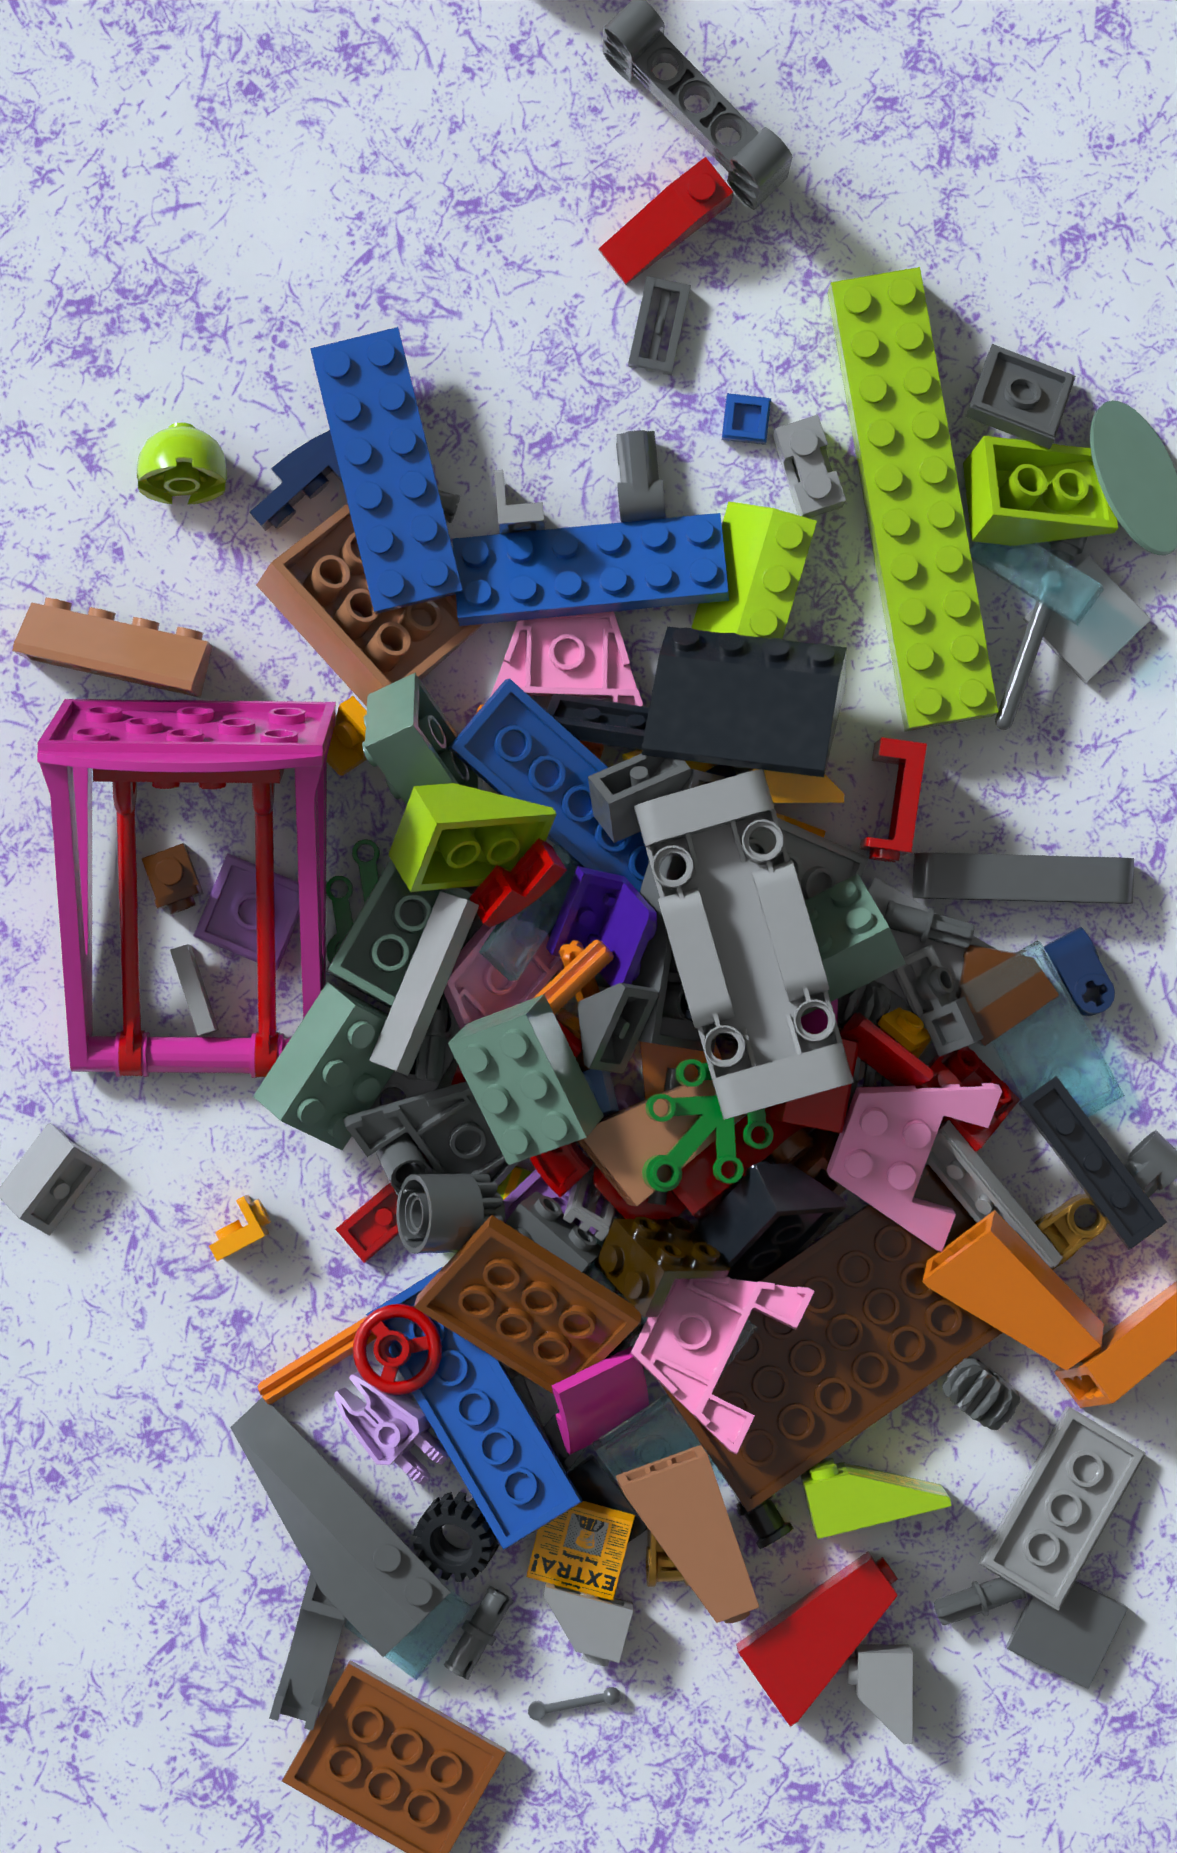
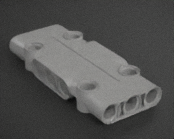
[634,769,854,1119]

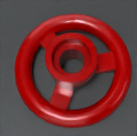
[353,1304,442,1395]

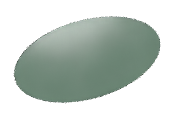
[1090,400,1177,556]

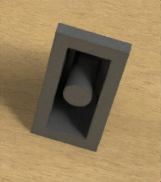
[588,753,691,843]

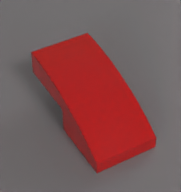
[469,838,567,927]

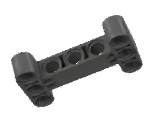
[603,0,793,210]

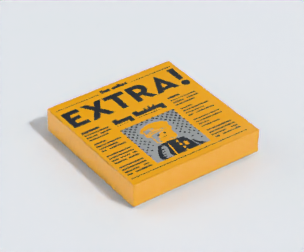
[526,1501,635,1601]

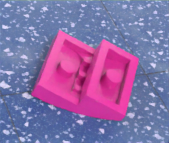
[552,1347,649,1455]

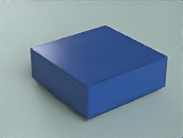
[721,393,771,445]

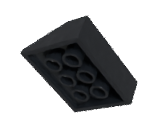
[642,627,847,777]

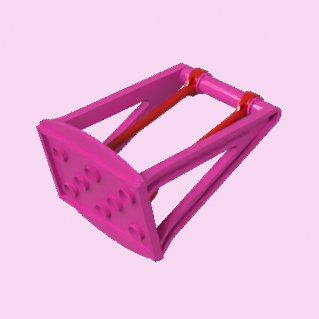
[37,699,336,1078]

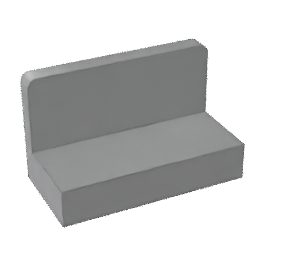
[494,469,545,534]
[0,1123,104,1236]

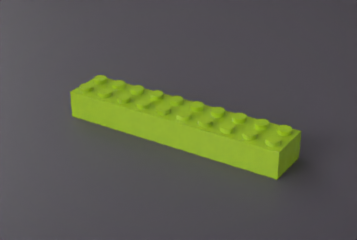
[827,267,998,732]

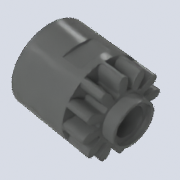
[396,1174,505,1254]

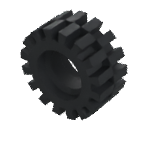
[413,1492,499,1582]

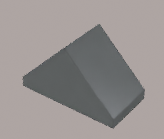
[577,983,659,1074]

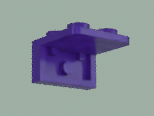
[546,866,657,987]

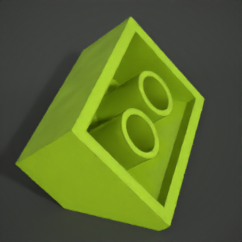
[691,501,817,639]

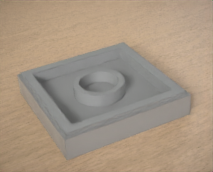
[1023,556,1151,683]

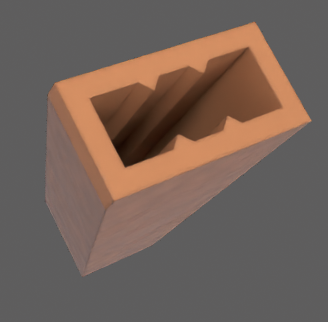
[577,1077,747,1206]
[616,1445,759,1623]

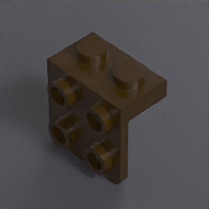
[595,1216,730,1317]

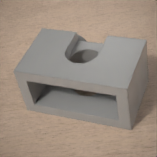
[772,415,846,518]

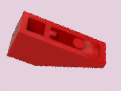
[598,157,733,285]

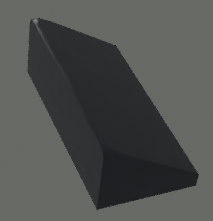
[567,1454,648,1543]

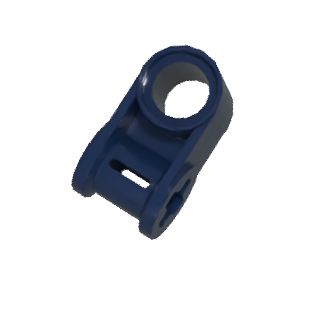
[1040,927,1115,1016]

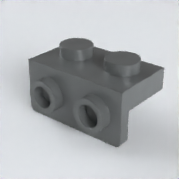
[505,1192,602,1273]

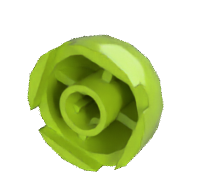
[137,423,227,505]

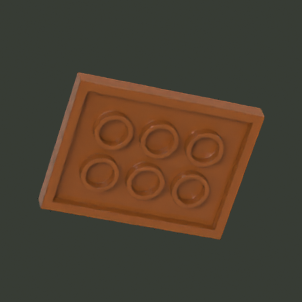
[414,1215,642,1395]
[282,1660,506,1853]

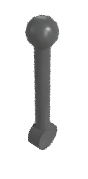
[528,1687,621,1720]

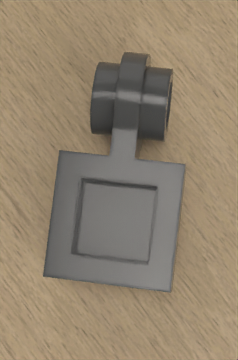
[916,965,983,1057]

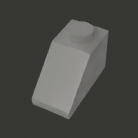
[543,1582,633,1666]
[847,1644,913,1744]

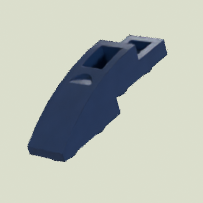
[250,430,343,531]

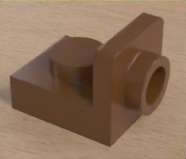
[141,843,204,914]

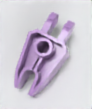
[334,1372,449,1485]

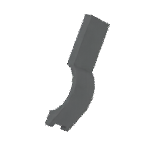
[269,1573,345,1731]

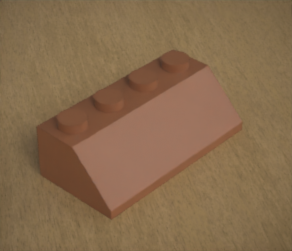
[12,597,213,698]

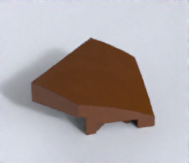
[955,944,1059,1046]

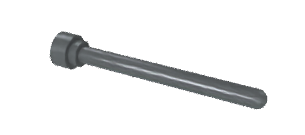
[995,537,1087,730]

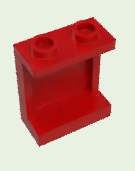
[860,737,927,863]

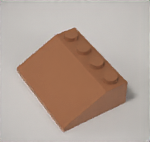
[256,503,483,707]

